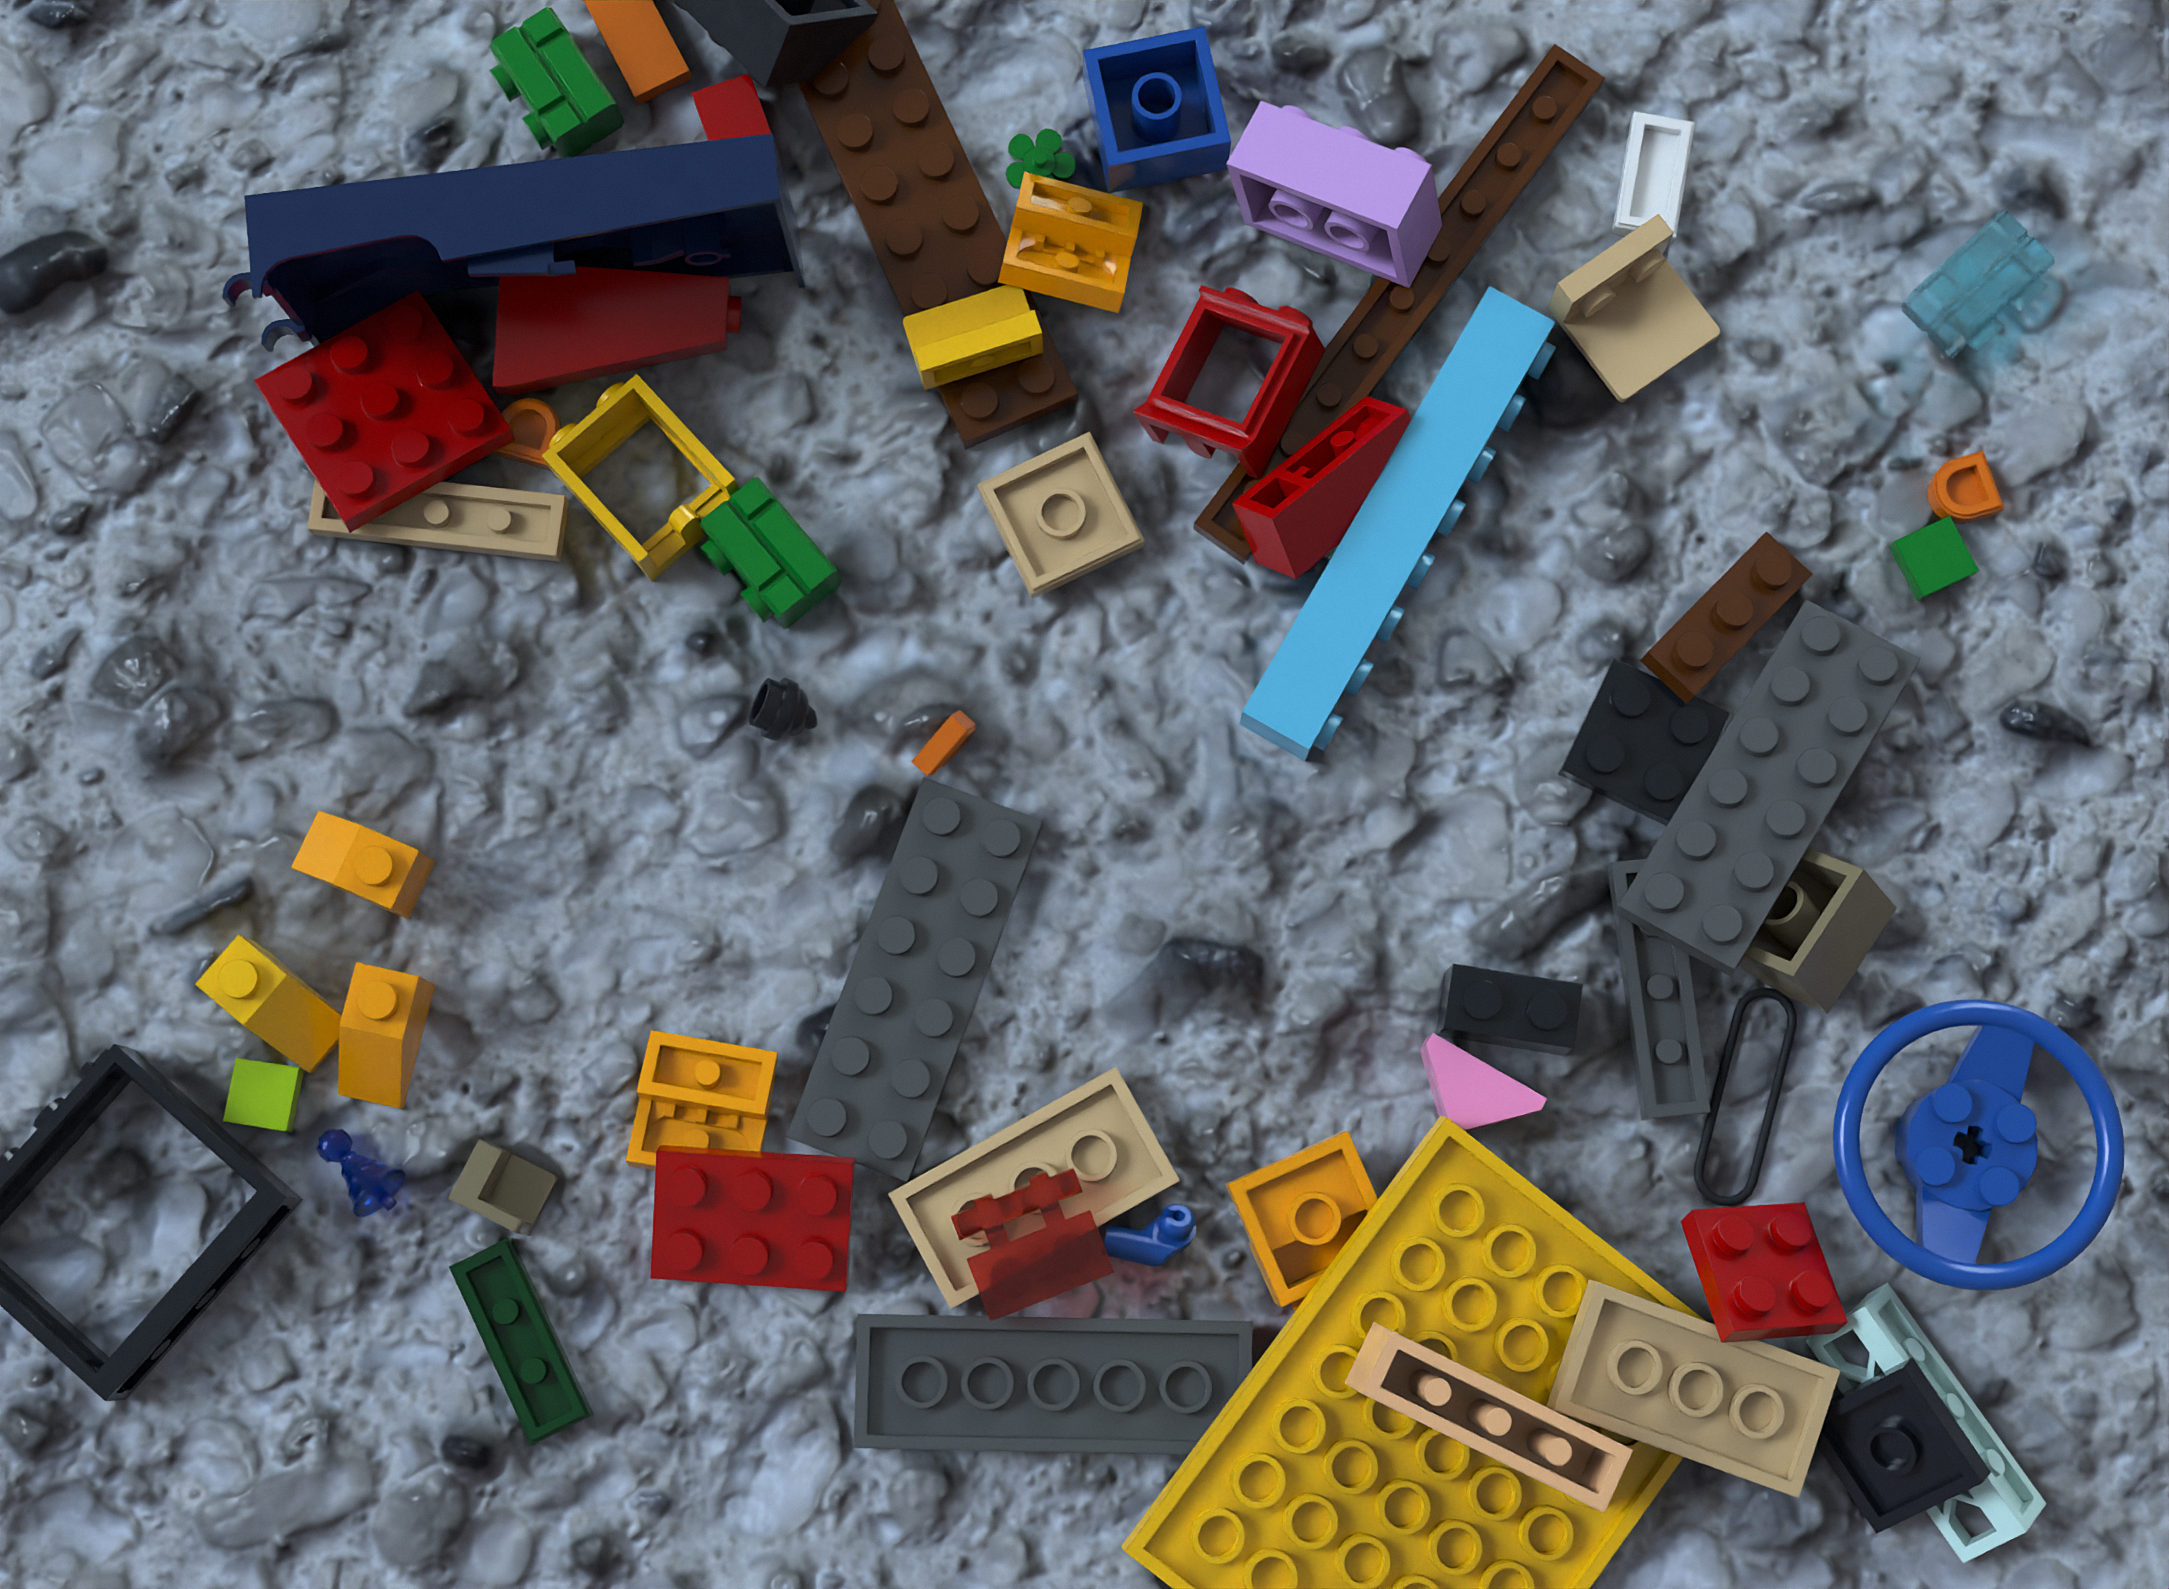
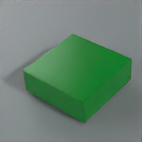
[1889,516,1979,602]

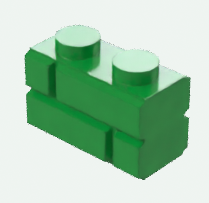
[489,7,625,158]
[699,477,842,629]

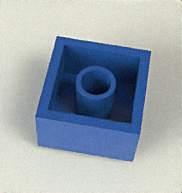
[1083,26,1231,194]

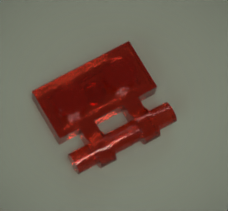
[951,1168,1114,1322]

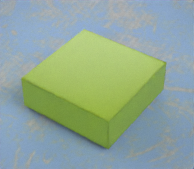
[223,1058,304,1133]

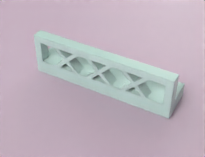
[1805,1282,2046,1563]

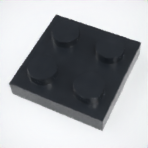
[1558,658,1730,826]
[1816,1357,1991,1534]

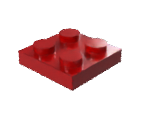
[1680,1202,1848,1343]

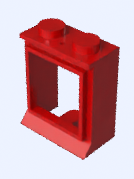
[1132,285,1325,479]

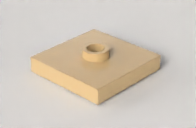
[977,431,1145,599]

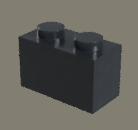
[1436,964,1583,1056]

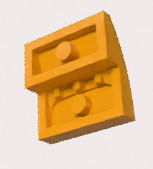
[998,172,1143,313]
[625,1030,778,1171]

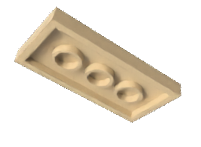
[888,1067,1180,1310]
[1546,1279,1841,1498]

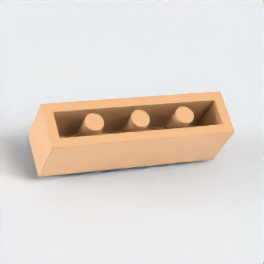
[1345,1322,1633,1513]

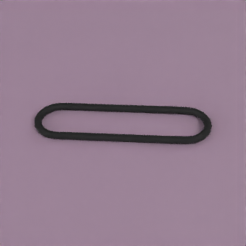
[1694,987,1797,1206]

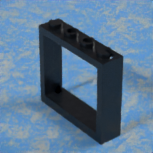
[0,1044,303,1401]

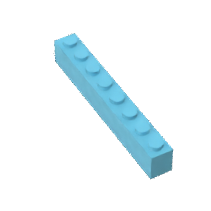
[1239,286,1556,761]

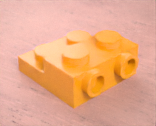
[1225,1131,1378,1312]

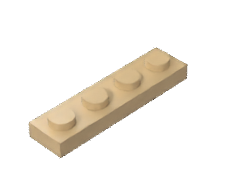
[307,480,569,562]

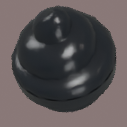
[749,678,817,741]

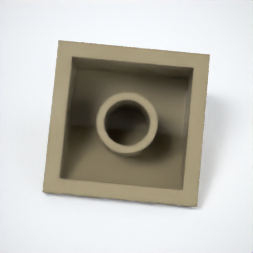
[1739,848,1897,1014]

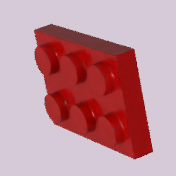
[650,1145,855,1292]

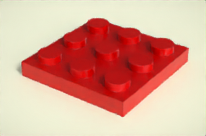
[254,290,515,533]

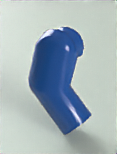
[1101,1204,1196,1267]

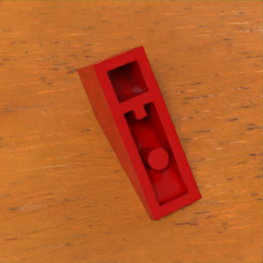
[1232,396,1411,579]

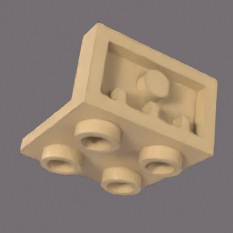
[1547,213,1720,403]

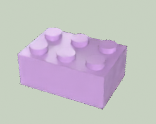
[1226,101,1442,288]

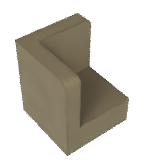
[448,1139,558,1236]

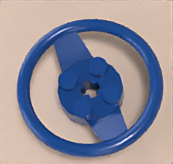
[1833,999,2125,1291]

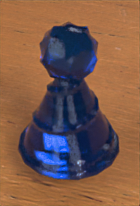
[316,1129,406,1217]

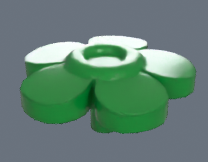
[1005,128,1075,189]

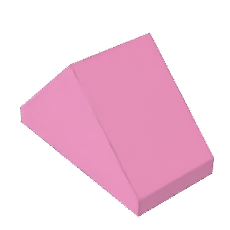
[1420,1033,1547,1132]

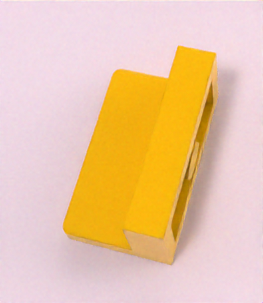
[903,285,1043,390]

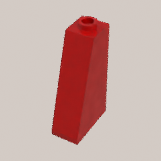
[492,266,742,396]

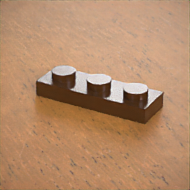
[1640,531,1812,704]

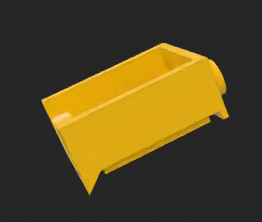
[541,374,740,582]

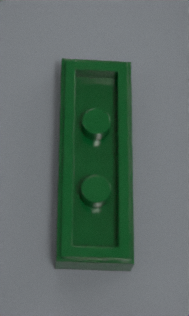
[449,1237,594,1446]

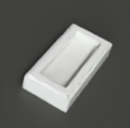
[1611,111,1695,245]

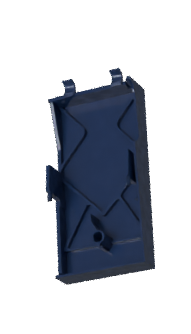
[222,133,805,352]

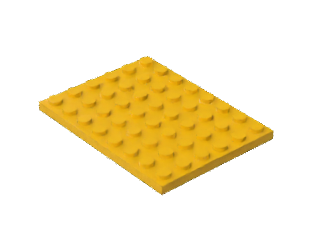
[1121,1116,1705,1589]

